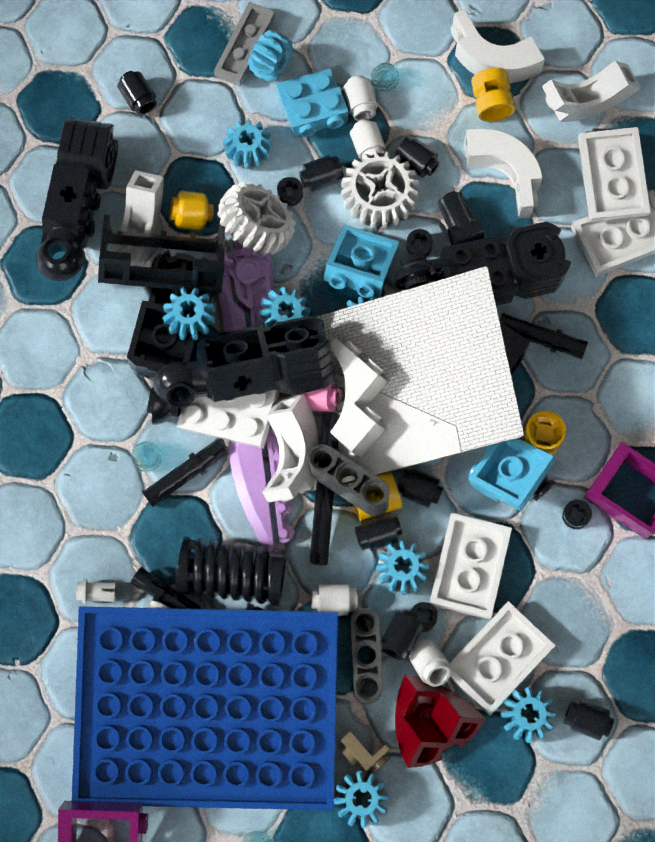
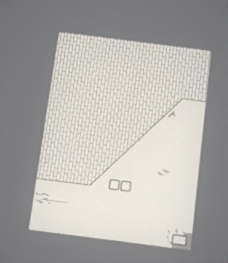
[279,267,524,495]

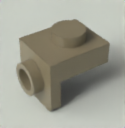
[340,732,391,772]

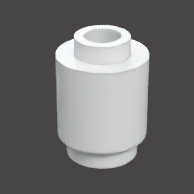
[343,76,377,121]
[350,119,386,160]
[311,584,357,616]
[409,640,450,687]

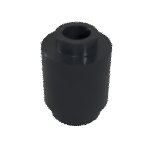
[117,71,157,115]
[395,137,440,178]
[299,155,344,192]
[397,468,444,508]
[354,513,403,551]
[381,610,424,661]
[563,699,614,741]

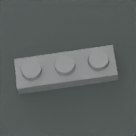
[214,2,275,86]

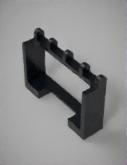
[98,215,225,293]

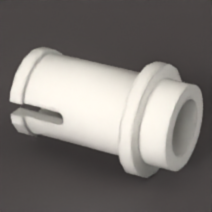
[76,579,116,604]

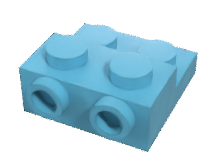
[276,68,348,138]
[324,224,399,298]
[468,438,556,512]

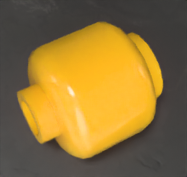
[169,190,214,231]

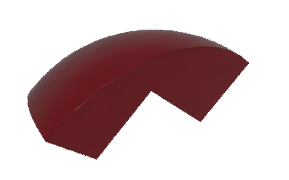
[395,675,486,768]

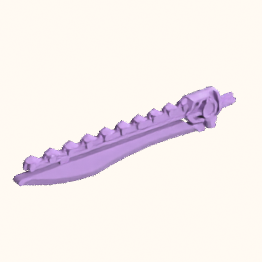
[209,241,295,554]

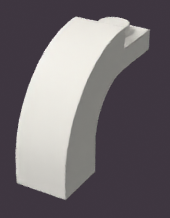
[451,9,545,83]
[542,60,641,122]
[464,129,542,219]
[111,170,164,267]
[262,394,319,502]

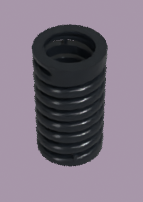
[176,536,287,606]

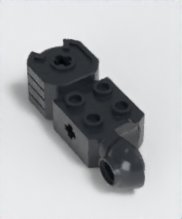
[36,118,118,281]
[394,221,571,306]
[127,249,213,425]
[153,316,335,408]

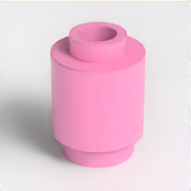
[293,382,341,412]

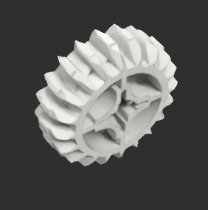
[341,150,420,229]
[217,182,296,256]

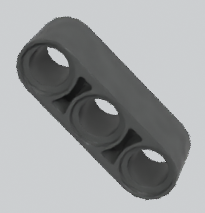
[309,445,389,516]
[350,608,383,705]

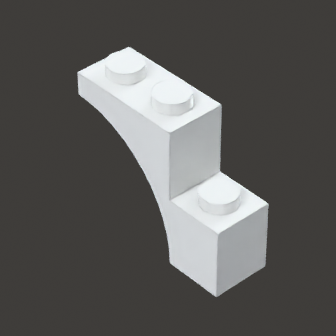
[330,338,388,457]

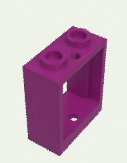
[583,442,655,539]
[58,800,148,842]

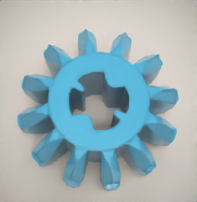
[248,30,294,81]
[223,118,273,170]
[163,287,215,340]
[258,287,311,328]
[376,541,430,595]
[500,687,557,743]
[334,771,390,828]

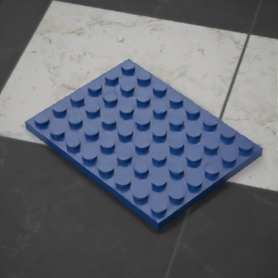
[72,606,338,811]

